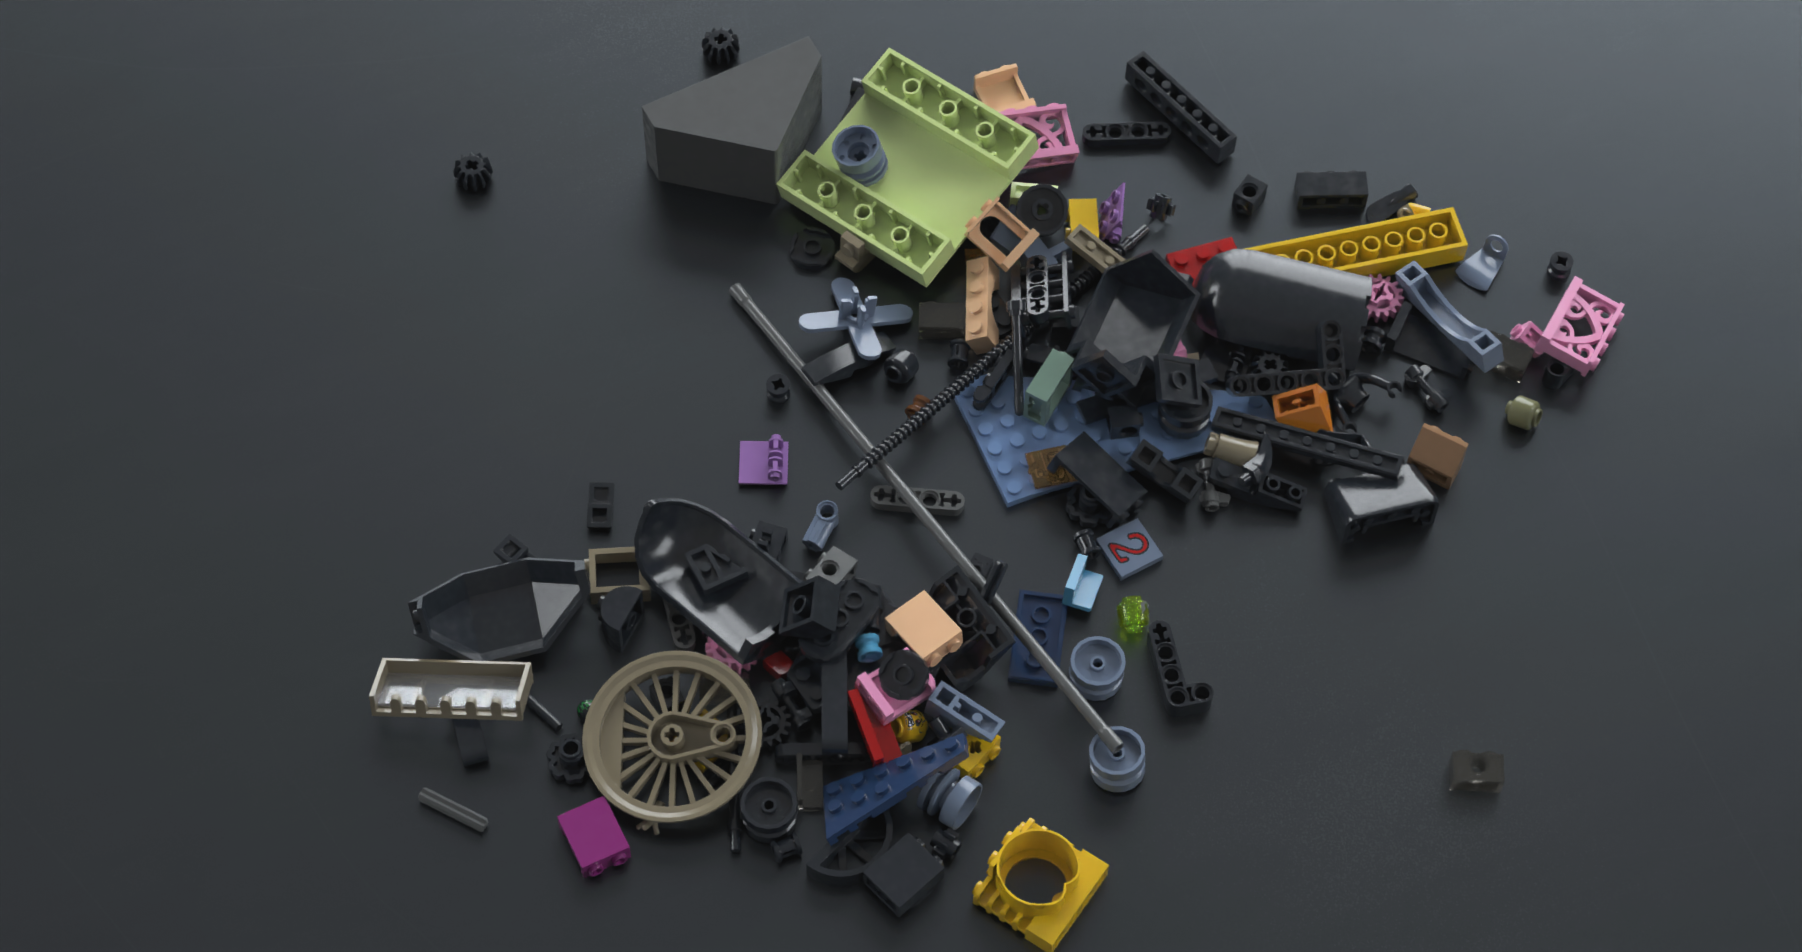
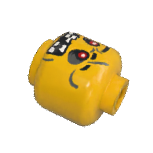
[890,710,928,744]

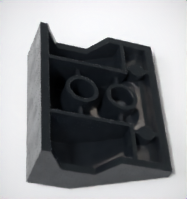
[928,565,1016,693]

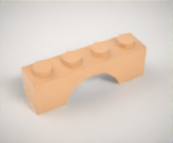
[965,256,999,355]

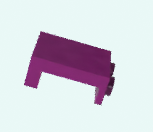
[557,796,631,878]

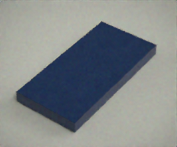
[1008,589,1067,688]

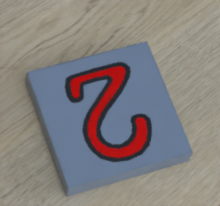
[1095,518,1163,581]

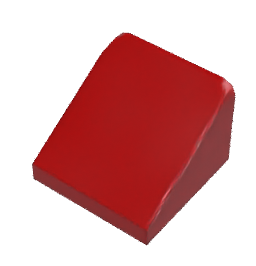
[763,650,794,680]

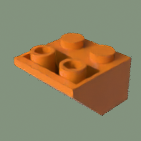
[1272,383,1333,433]

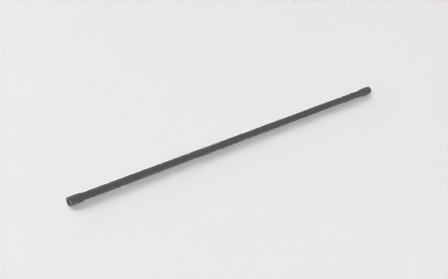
[729,283,1124,754]

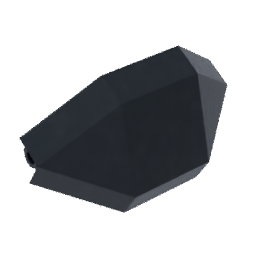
[408,557,591,662]

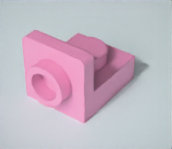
[1507,321,1543,358]

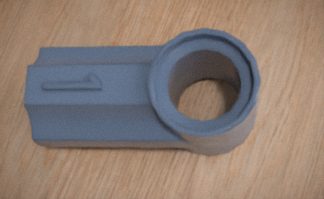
[802,500,839,551]

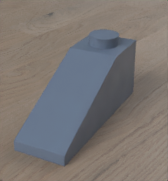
[924,681,1005,742]

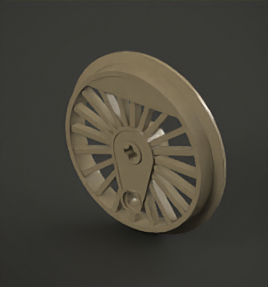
[582,651,762,823]

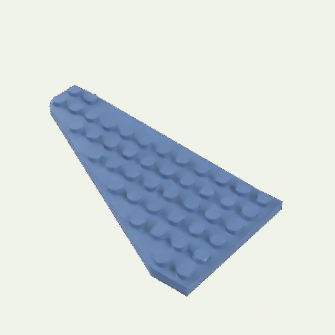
[954,374,1277,508]

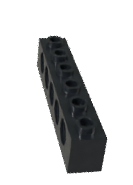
[1125,51,1237,164]

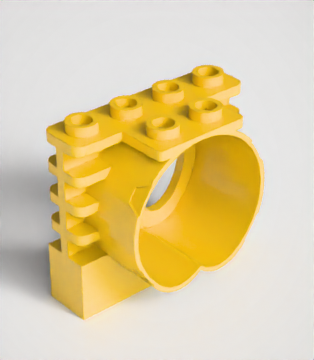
[972,817,1109,952]

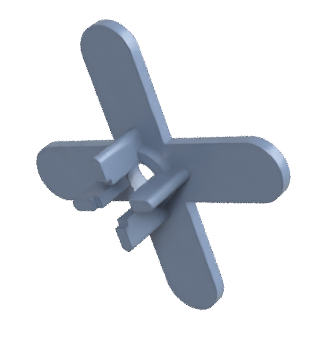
[799,278,913,360]

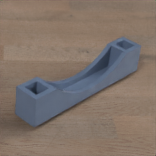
[1395,261,1504,373]

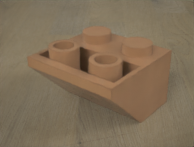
[1407,423,1469,490]

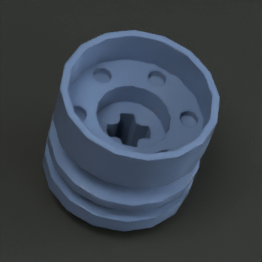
[832,125,888,187]
[917,768,983,830]

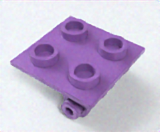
[1098,182,1125,244]
[739,434,788,485]

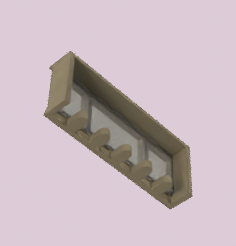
[369,658,534,721]

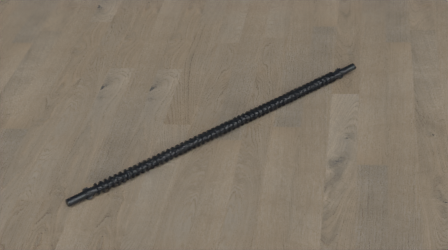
[835,224,1150,490]

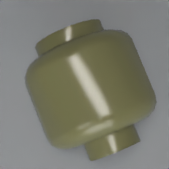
[1505,395,1543,430]

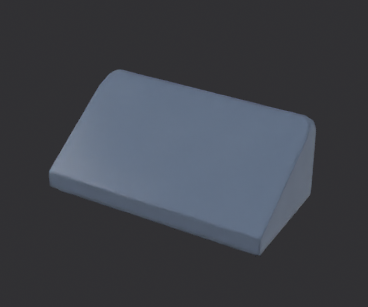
[990,204,1021,254]

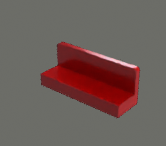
[848,688,902,767]

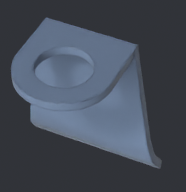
[1456,234,1509,290]

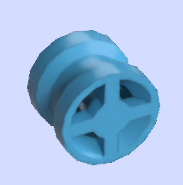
[854,633,883,663]

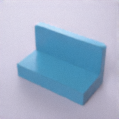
[1062,554,1103,612]

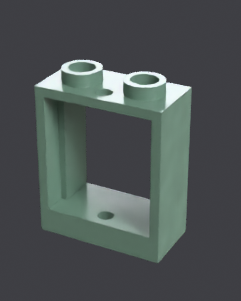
[1023,349,1074,426]

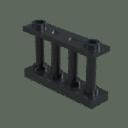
[1011,251,1076,336]

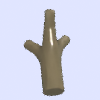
[636,800,666,835]

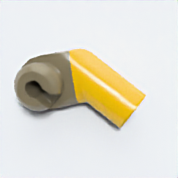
[1397,203,1431,218]

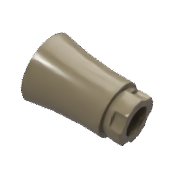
[1203,432,1258,467]

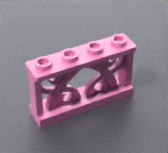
[999,103,1080,169]
[1534,276,1625,377]

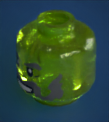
[1116,596,1150,633]

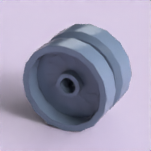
[1068,636,1126,701]
[1089,726,1145,792]

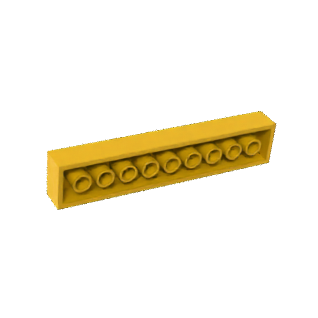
[1245,207,1468,278]

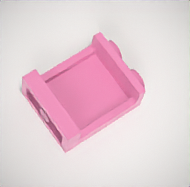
[854,647,936,726]

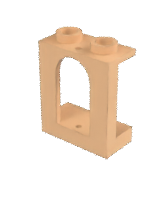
[964,196,1040,272]

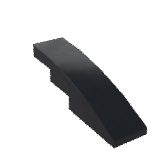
[801,331,897,386]

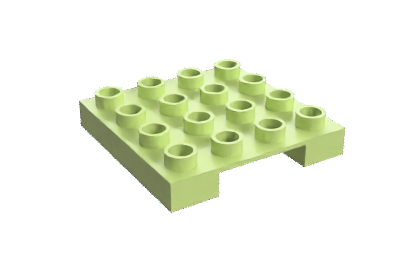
[776,48,1039,288]

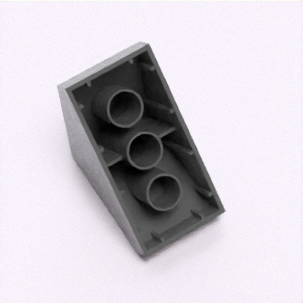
[642,36,822,204]

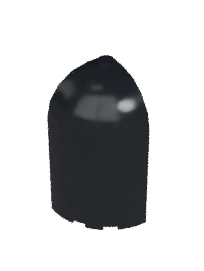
[1191,249,1372,371]
[634,498,802,665]

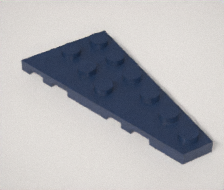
[823,733,969,845]

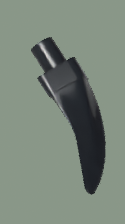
[1238,432,1272,486]

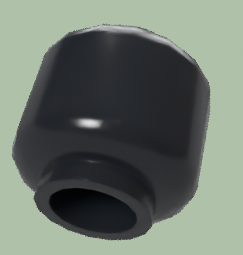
[884,349,919,384]

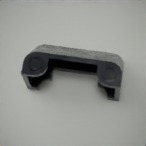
[1323,462,1439,544]

